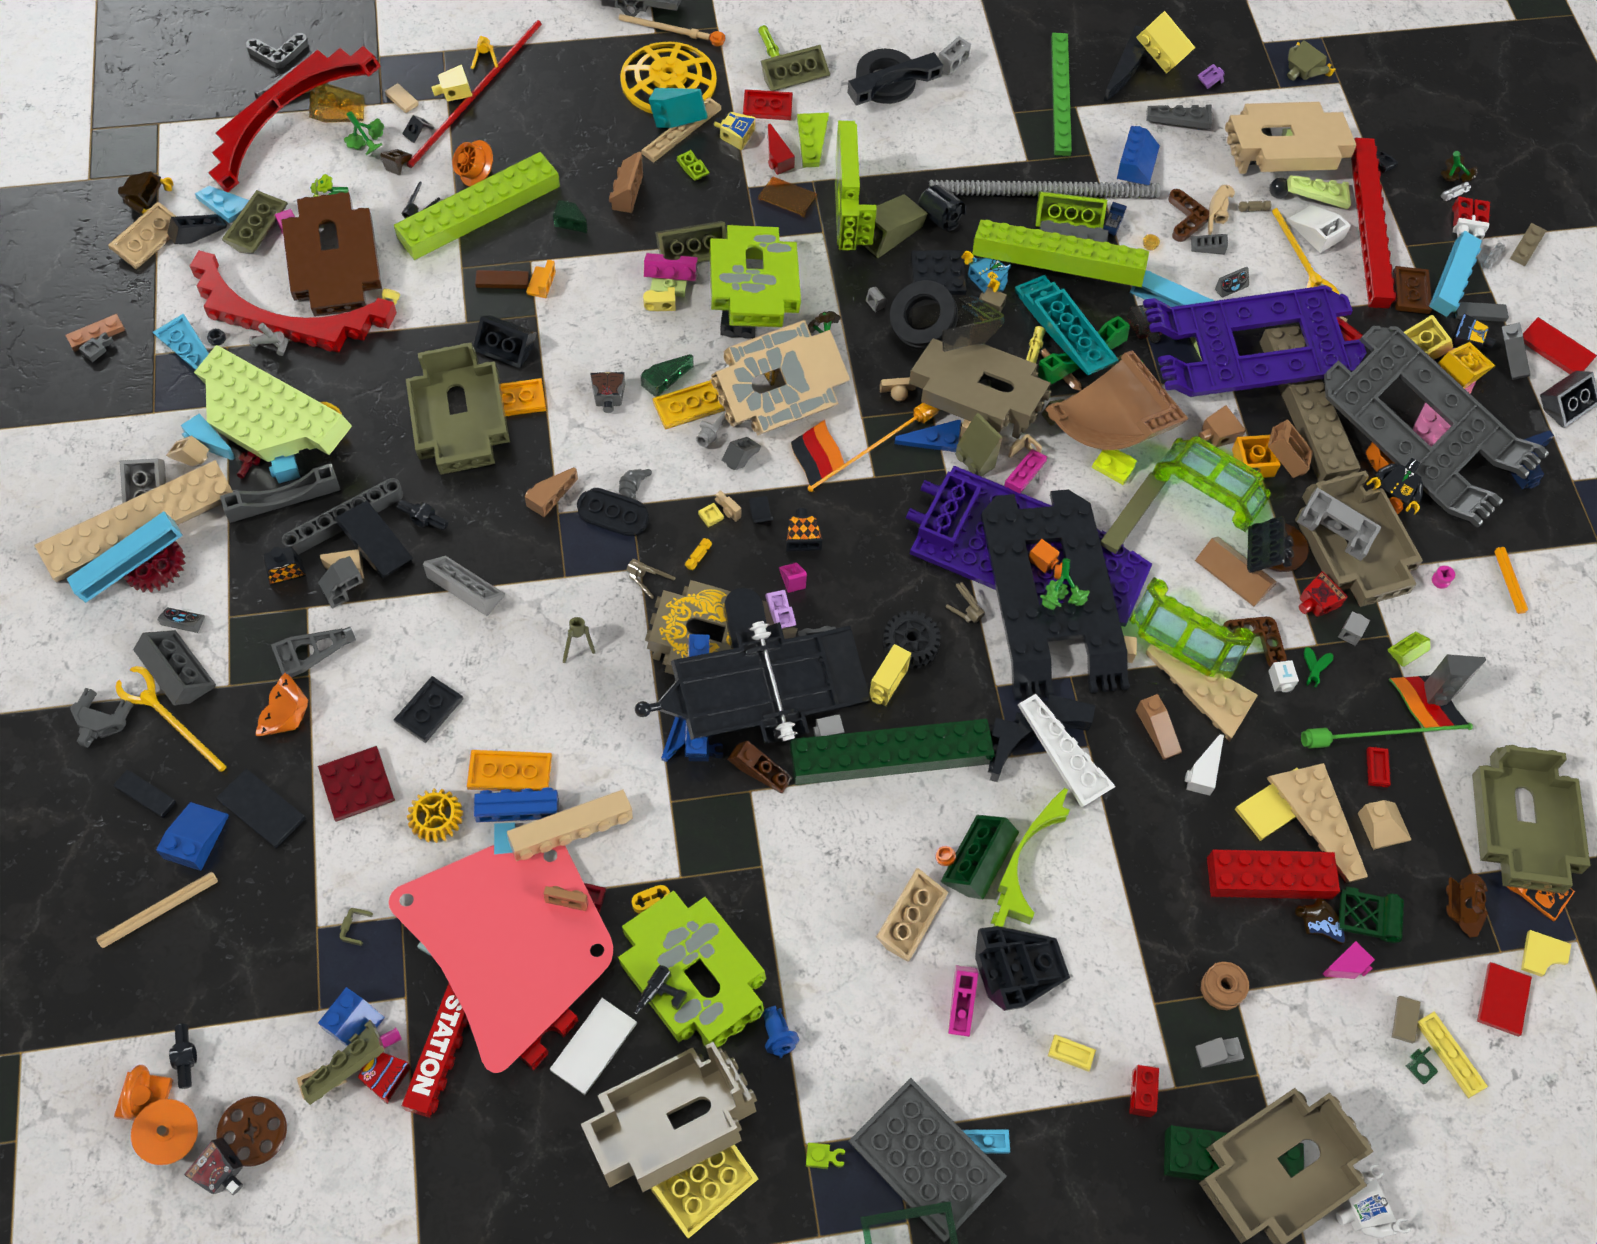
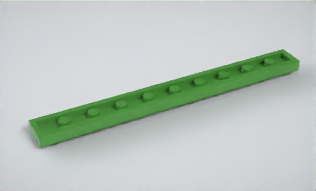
[1051,33,1072,156]

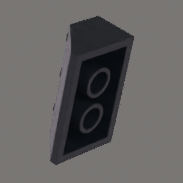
[473,315,537,368]
[1540,371,1597,428]

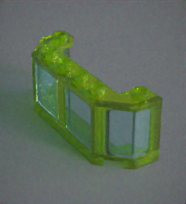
[1152,436,1271,532]
[1129,577,1256,678]

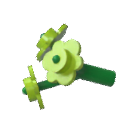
[310,174,349,197]

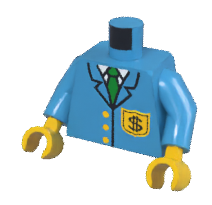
[961,251,1011,293]

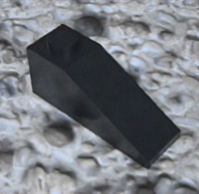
[167,214,227,244]

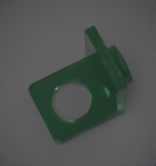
[1406,1046,1438,1084]

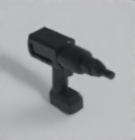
[634,965,687,1014]

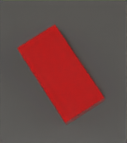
[1367,747,1391,788]

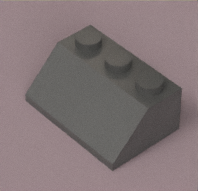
[1424,654,1486,706]

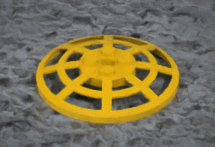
[620,42,717,114]

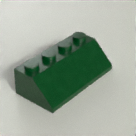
[941,815,1019,900]

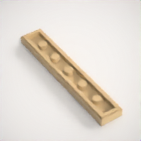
[642,97,721,163]

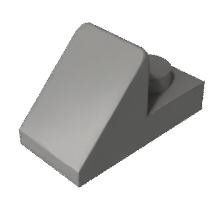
[1195,1037,1244,1068]

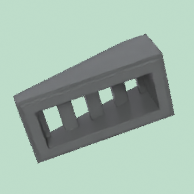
[1191,234,1228,255]

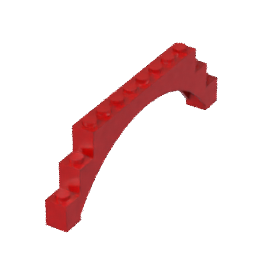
[208,46,381,192]
[190,250,397,353]

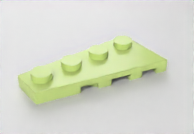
[1287,175,1351,209]

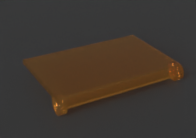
[758,177,817,217]

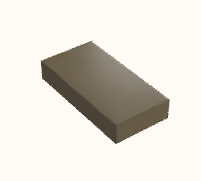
[1392,996,1421,1044]

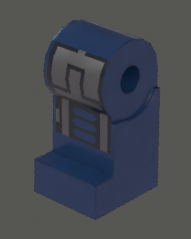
[1104,202,1127,236]

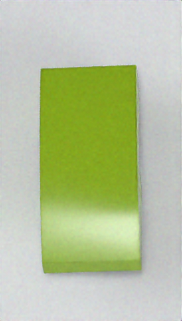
[677,150,709,181]

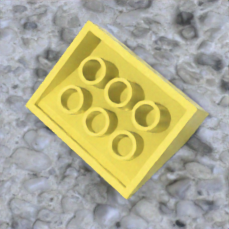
[650,1145,758,1239]

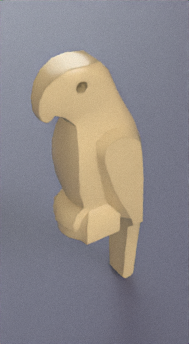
[1208,185,1235,235]

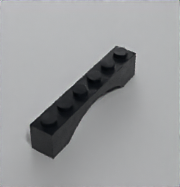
[847,52,943,106]

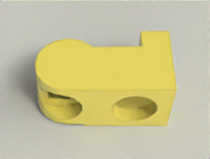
[643,287,676,311]

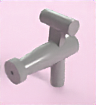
[249,323,289,356]

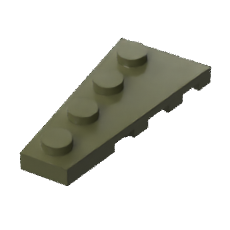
[301,1020,385,1105]

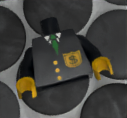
[1366,458,1423,515]

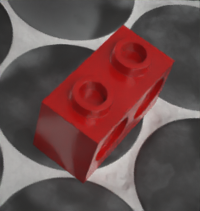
[1130,1065,1159,1117]

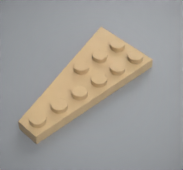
[1267,763,1368,883]

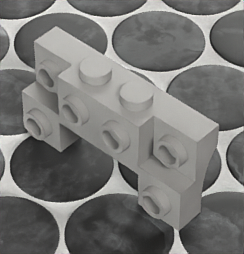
[1297,487,1381,561]

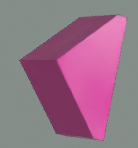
[779,563,807,593]

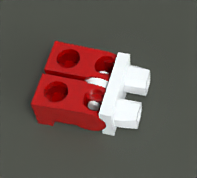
[1452,196,1490,240]

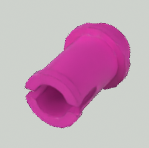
[380,1027,402,1049]

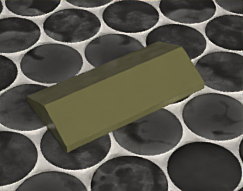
[761,45,830,91]
[222,190,288,253]

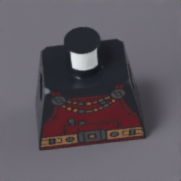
[184,1138,243,1195]

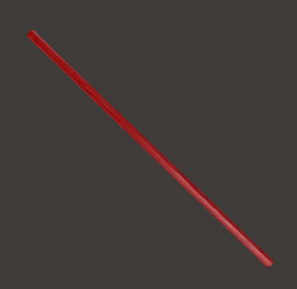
[406,20,542,168]

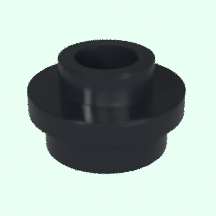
[207,328,226,346]

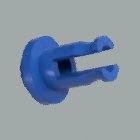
[761,1006,799,1058]

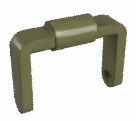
[340,908,373,946]

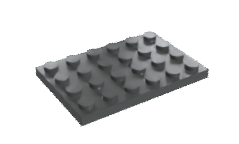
[848,1078,1007,1243]

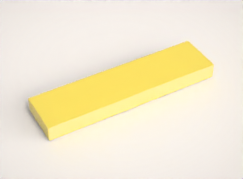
[1417,1011,1488,1098]

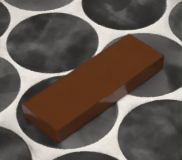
[475,270,529,289]

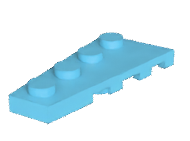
[153,314,209,370]

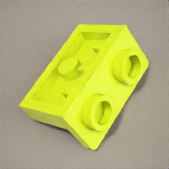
[1092,449,1137,485]

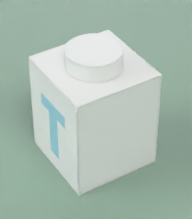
[1268,660,1299,692]

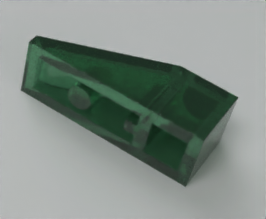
[641,354,694,397]

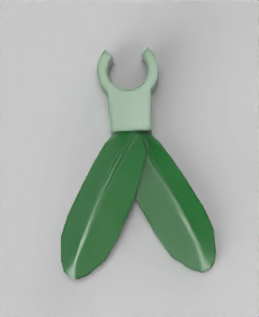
[1304,647,1334,688]

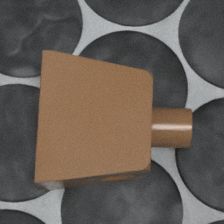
[1198,405,1246,447]

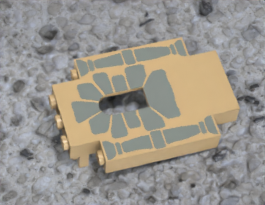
[711,320,850,436]

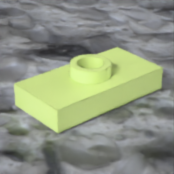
[650,278,687,297]

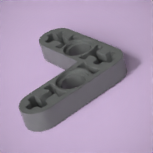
[246,33,308,68]

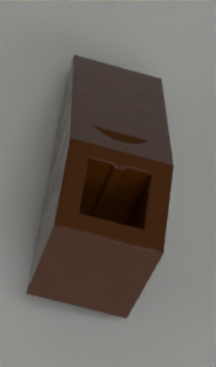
[727,741,793,794]

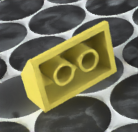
[1136,11,1195,74]

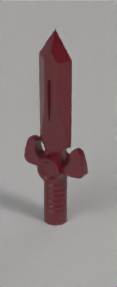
[237,451,261,478]

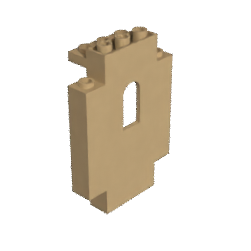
[1225,102,1356,174]

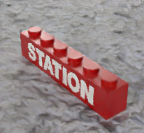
[401,984,469,1118]

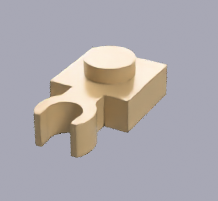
[715,490,741,522]

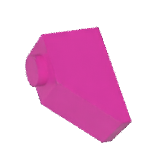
[1323,941,1375,979]

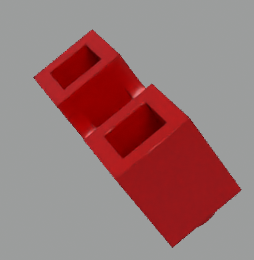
[519,1008,579,1071]

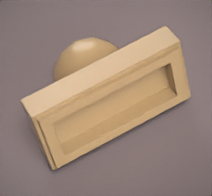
[880,377,916,402]

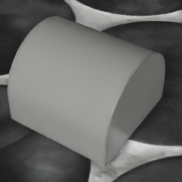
[866,287,888,312]

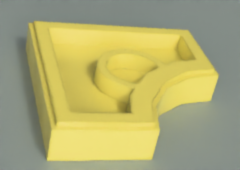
[1521,930,1571,977]

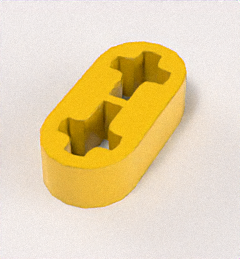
[632,885,670,913]

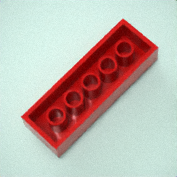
[1207,850,1340,899]

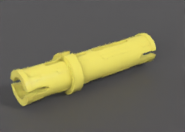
[1026,326,1046,363]

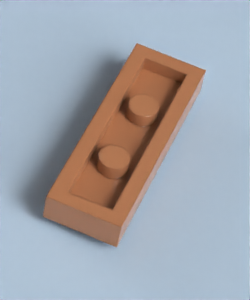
[66,314,125,352]

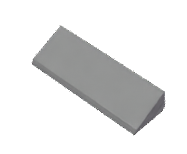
[423,556,505,616]

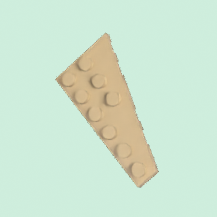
[1145,636,1258,742]

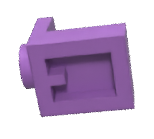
[1198,64,1224,89]

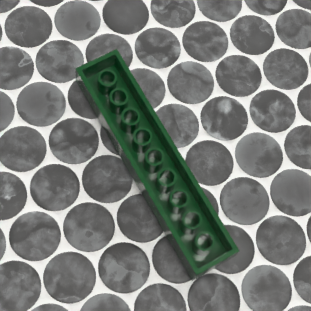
[790,719,994,785]

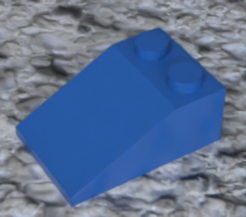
[156,802,229,871]

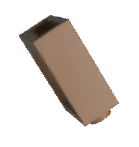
[1268,419,1313,478]

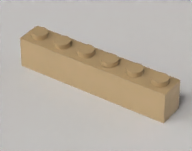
[507,789,633,861]

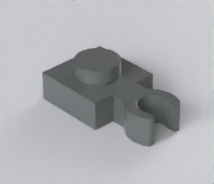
[79,332,114,362]

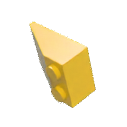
[1437,342,1495,389]

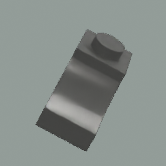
[722,437,761,470]

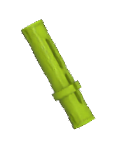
[758,25,780,58]

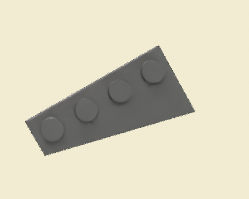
[1146,104,1212,129]

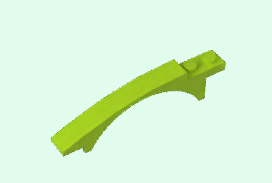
[991,788,1070,927]

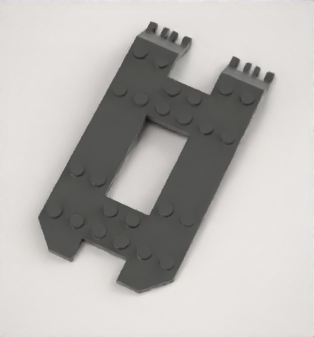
[1324,326,1549,527]

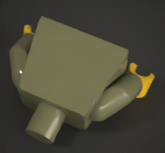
[1287,40,1335,81]

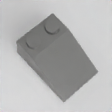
[119,458,166,503]

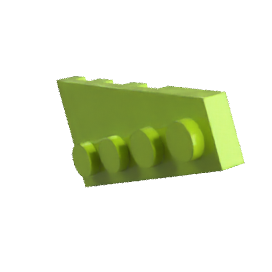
[797,112,829,168]

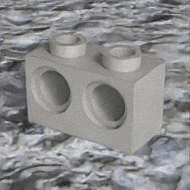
[938,36,971,75]

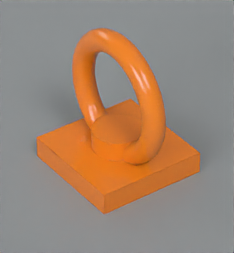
[114,1064,173,1121]

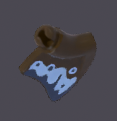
[1295,898,1346,944]

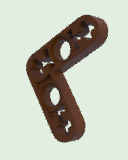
[1168,189,1209,242]
[1221,616,1287,667]

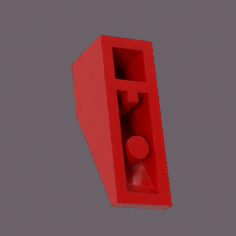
[767,123,795,175]

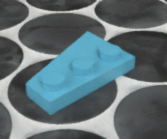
[195,186,249,223]

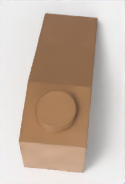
[525,467,578,517]
[1136,694,1182,760]

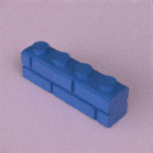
[474,787,559,822]

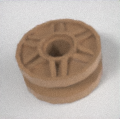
[1201,962,1249,1010]

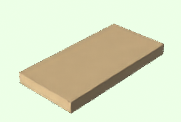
[108,202,177,270]

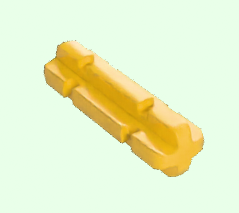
[685,538,712,570]

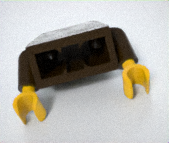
[118,171,174,214]

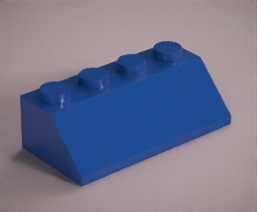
[1117,126,1160,185]

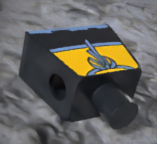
[1452,313,1496,350]

